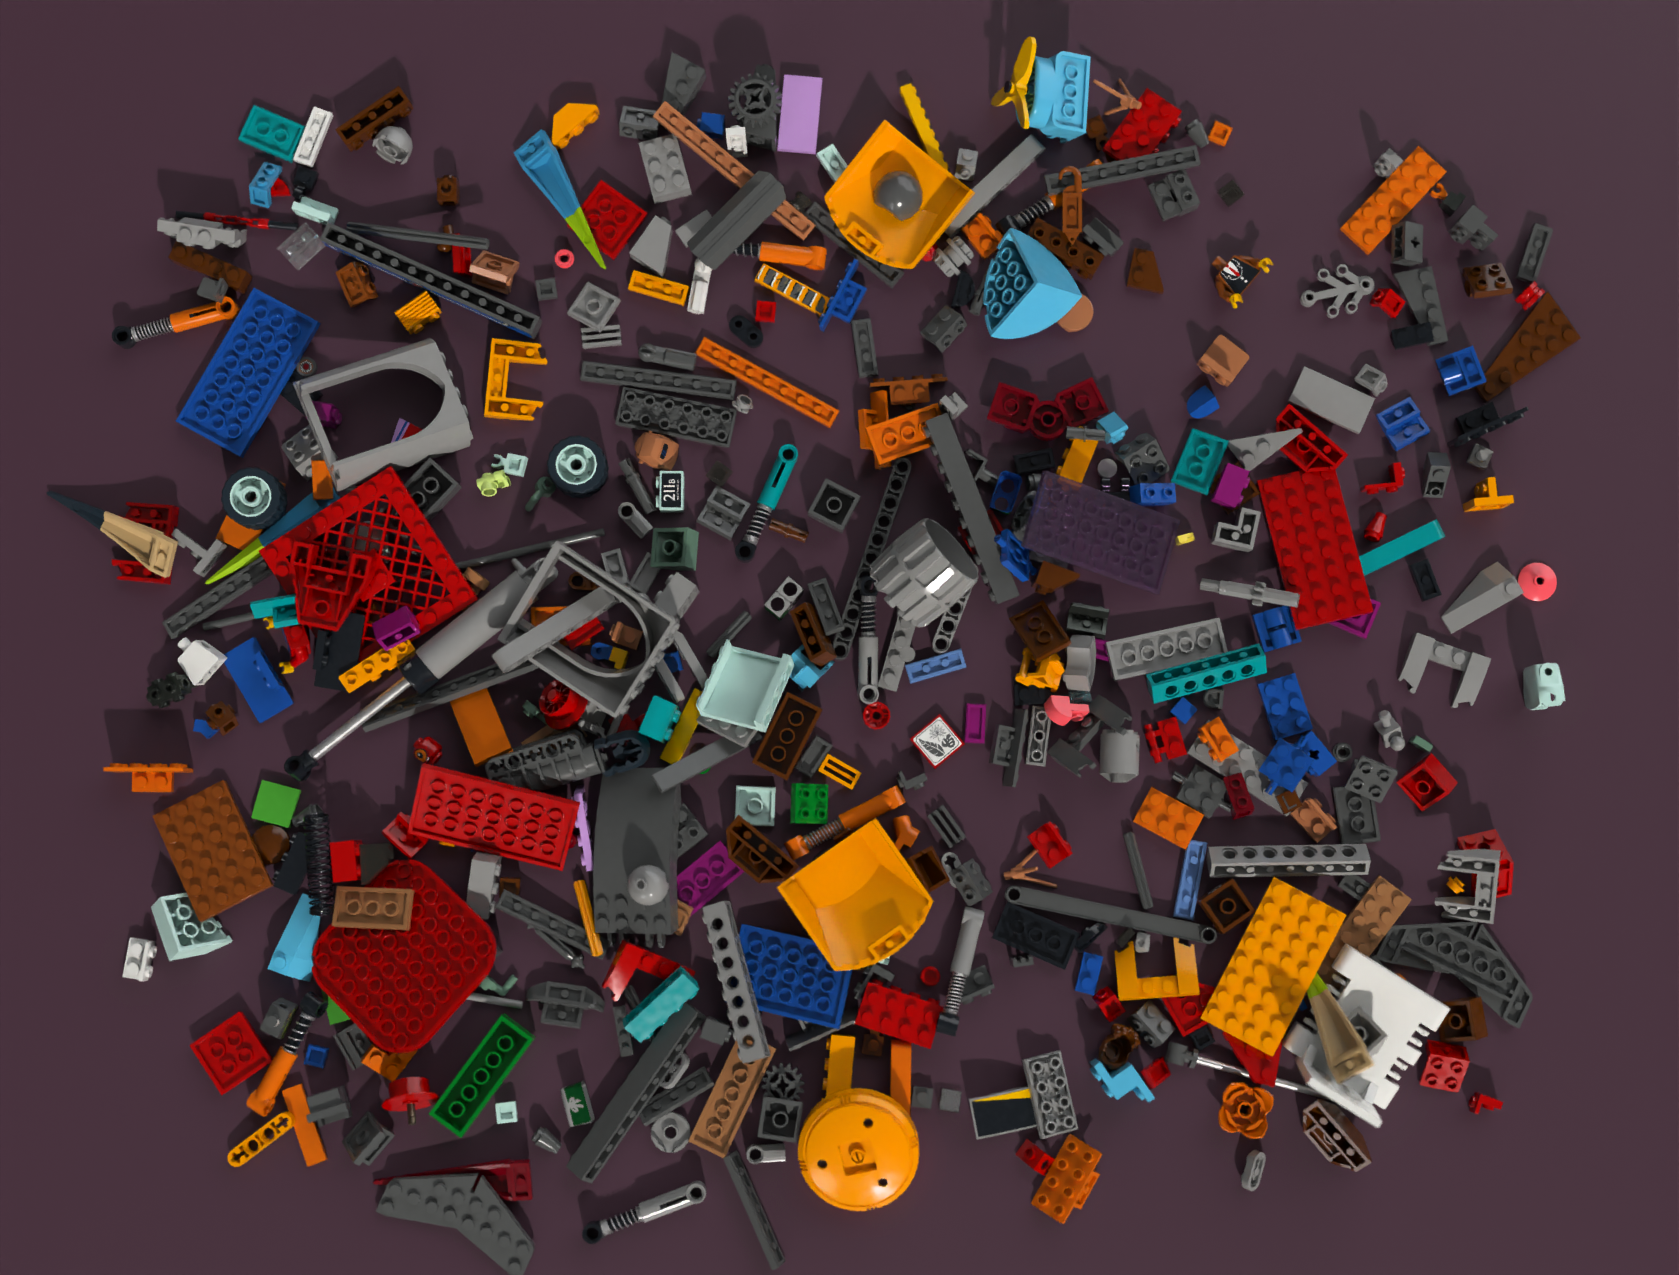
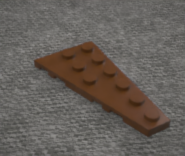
[1474,291,1581,403]

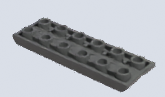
[615,387,737,448]

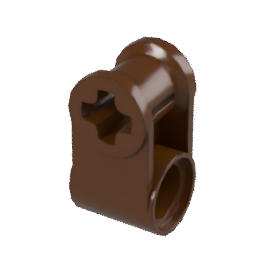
[568,572,600,592]

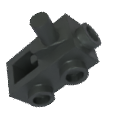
[146,672,197,708]

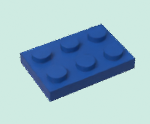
[1257,673,1313,741]

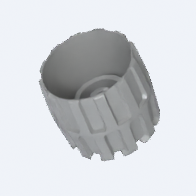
[869,518,979,627]

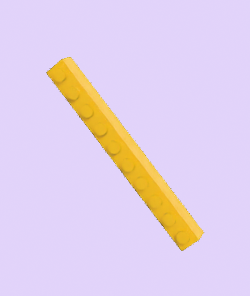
[899,83,951,173]

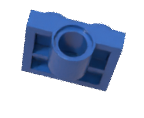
[1435,345,1487,396]

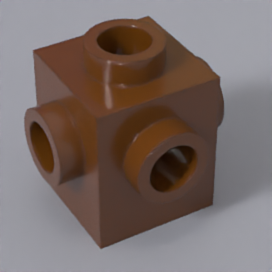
[205,701,239,736]

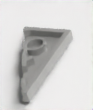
[1228,428,1303,471]

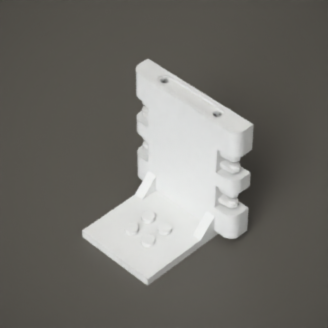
[1282,943,1450,1128]

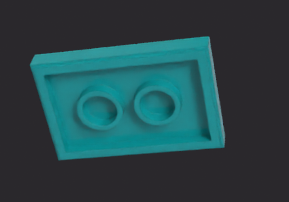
[238,105,306,163]
[1171,428,1229,495]

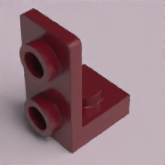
[1223,772,1255,820]

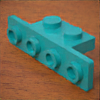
[250,594,298,628]

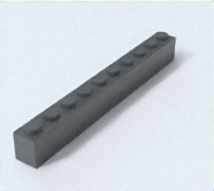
[922,413,1019,605]
[566,1002,707,1184]

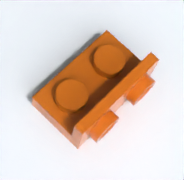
[961,212,1003,261]
[1198,717,1239,763]

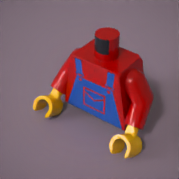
[263,616,311,674]

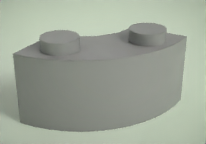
[1063,635,1096,691]

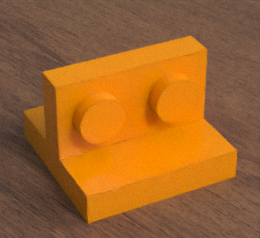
[1463,477,1514,512]

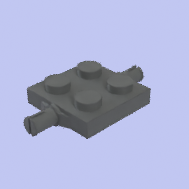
[1171,764,1232,819]

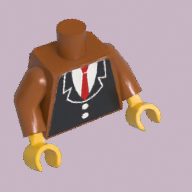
[1211,255,1273,309]

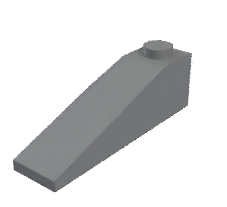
[1441,562,1524,634]

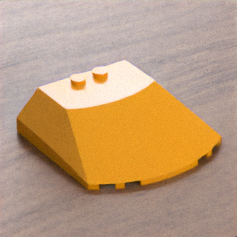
[824,120,975,269]
[776,818,933,971]

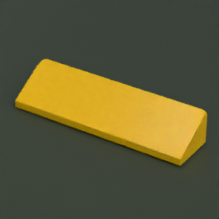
[660,688,702,764]

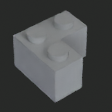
[1210,507,1261,553]

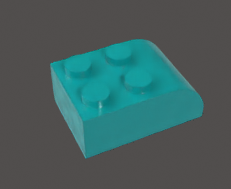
[639,695,682,744]

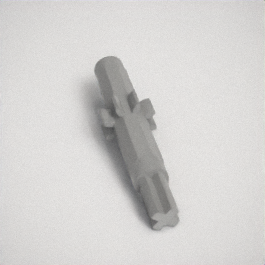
[1200,578,1300,608]

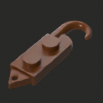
[1058,166,1082,245]

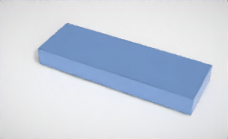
[905,648,967,684]

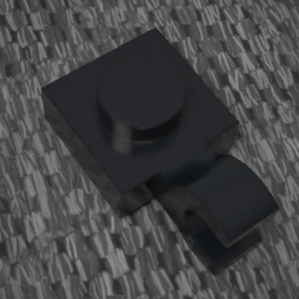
[292,166,319,202]

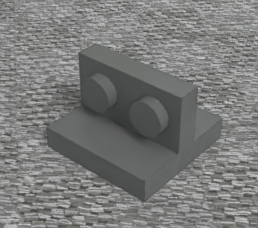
[342,1111,395,1166]

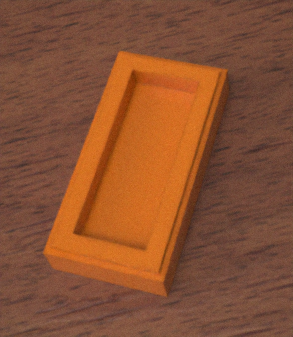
[311,460,333,500]

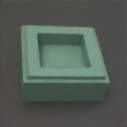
[1408,735,1433,753]

